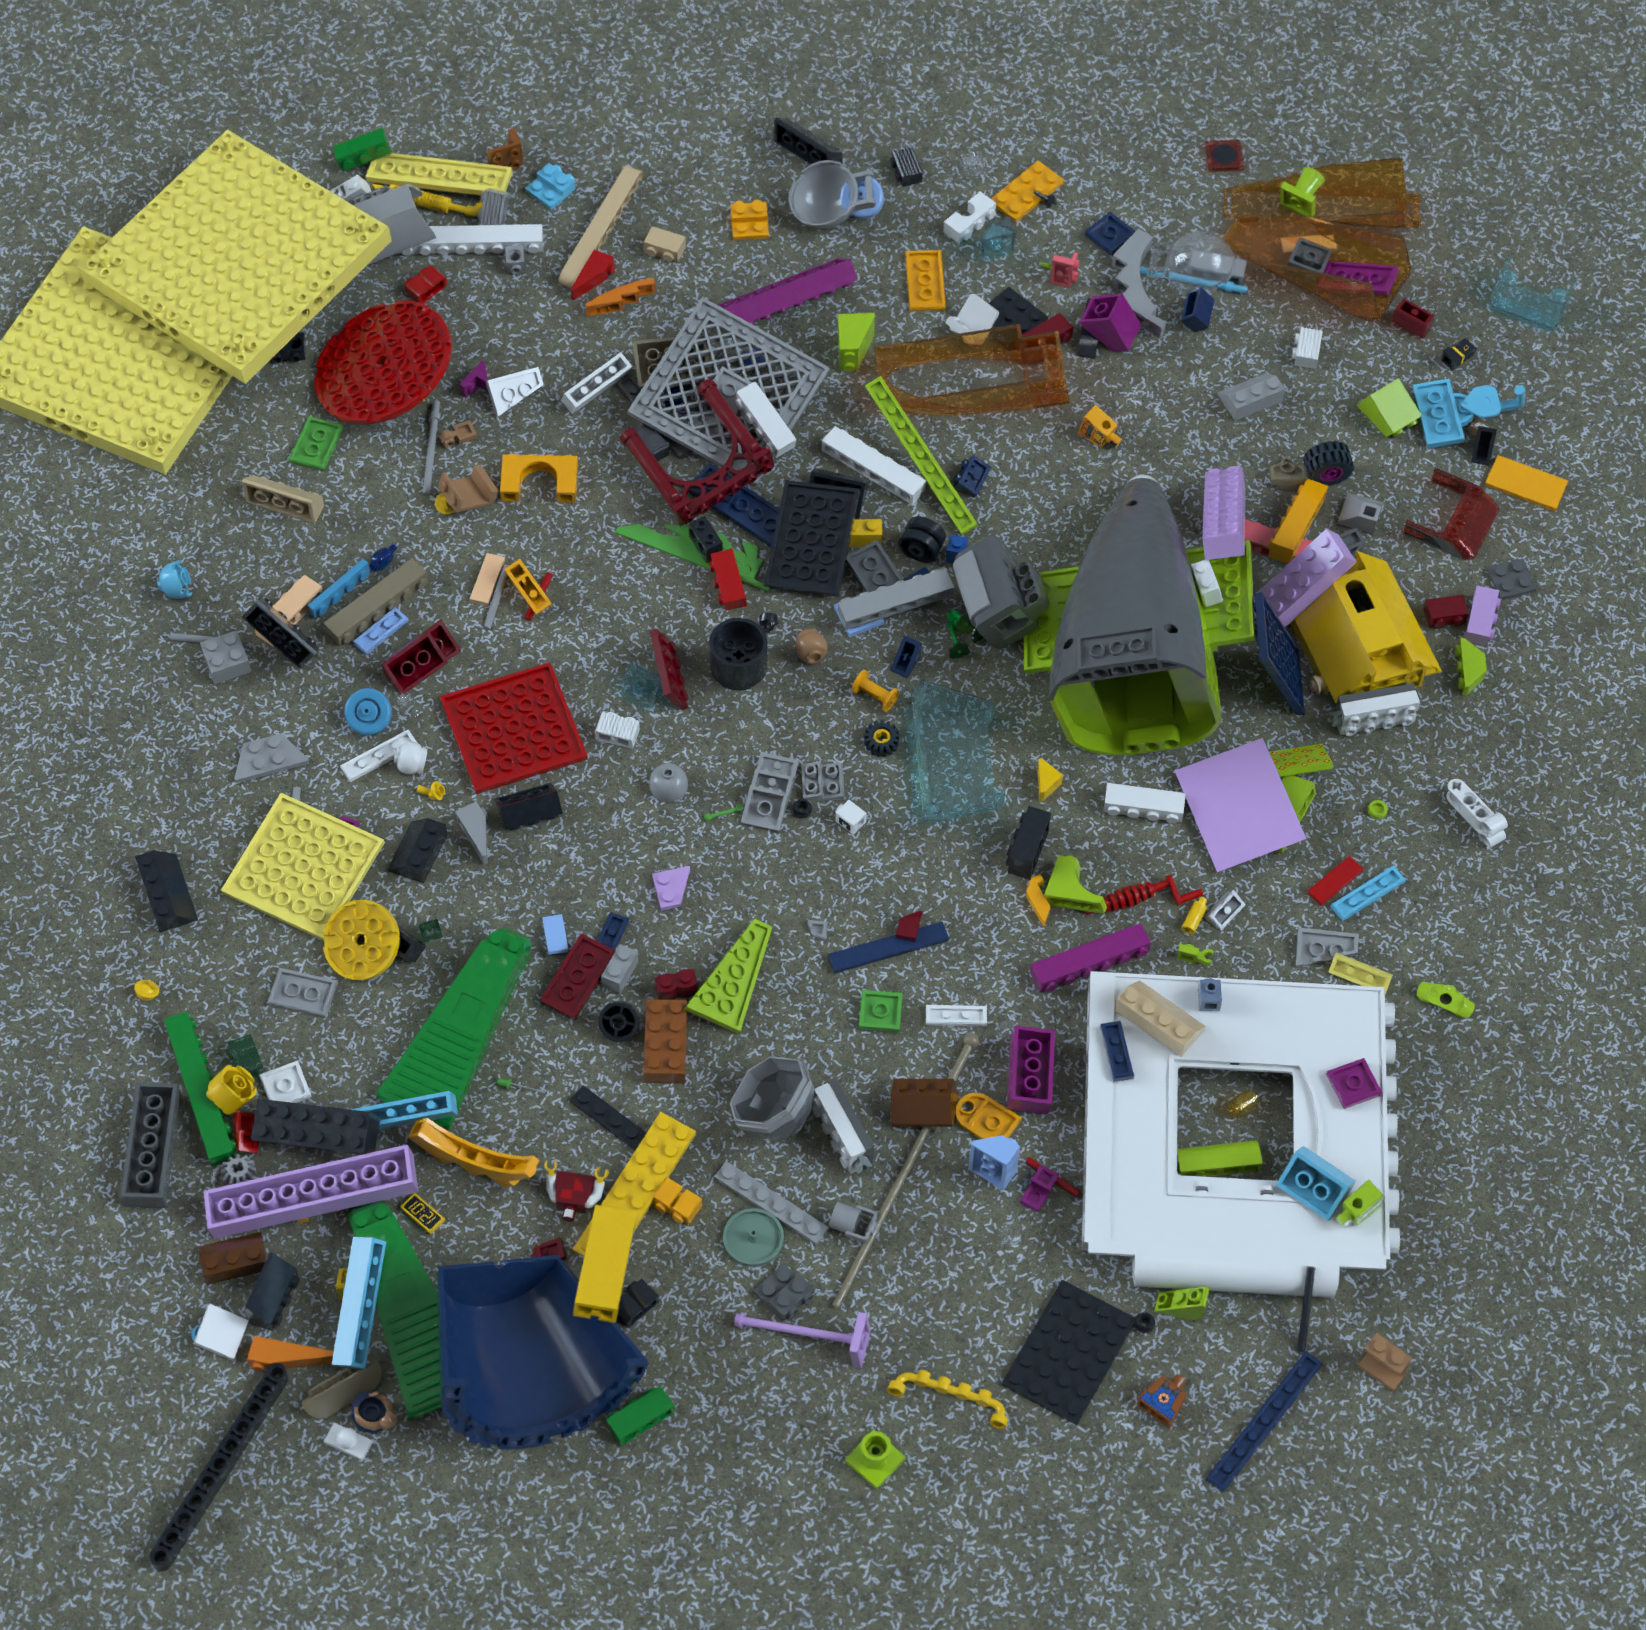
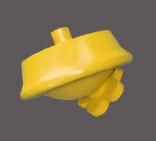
[435,493,455,515]
[134,979,159,1001]

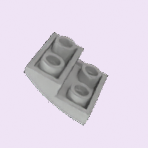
[801,761,845,801]

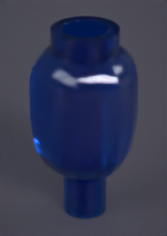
[369,544,397,572]

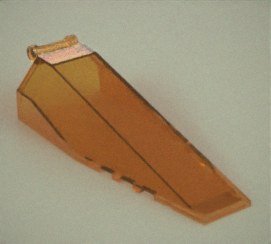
[1223,157,1422,229]

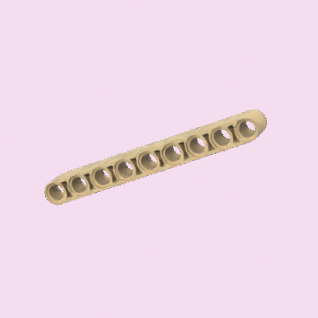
[558,166,643,288]

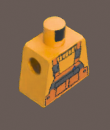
[1078,405,1122,448]

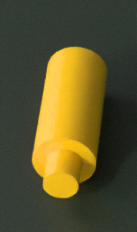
[1181,897,1207,935]

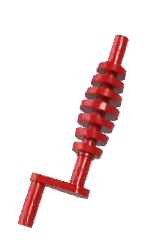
[1085,874,1203,915]

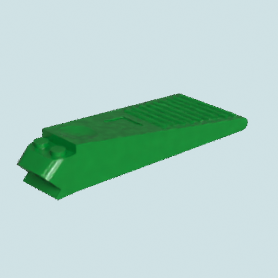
[376,927,532,1130]
[348,1200,442,1419]

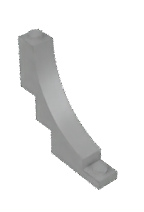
[1112,228,1166,337]

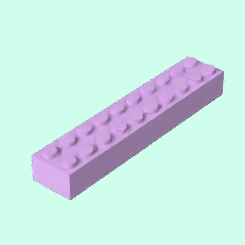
[1202,466,1245,560]
[204,1144,419,1239]

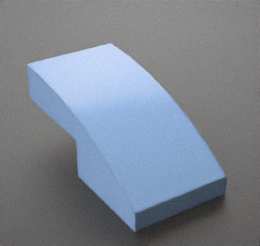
[542,914,569,955]

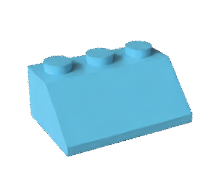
[1276,1146,1356,1221]

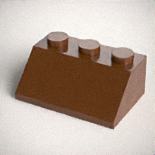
[891,1079,959,1127]
[199,1232,267,1285]

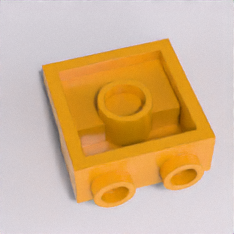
[730,200,769,240]

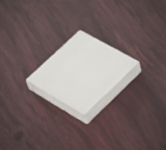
[259,1061,312,1103]
[193,1304,248,1360]

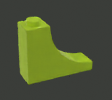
[1044,855,1107,914]

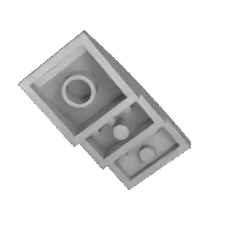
[741,752,799,831]

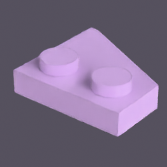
[652,866,690,911]

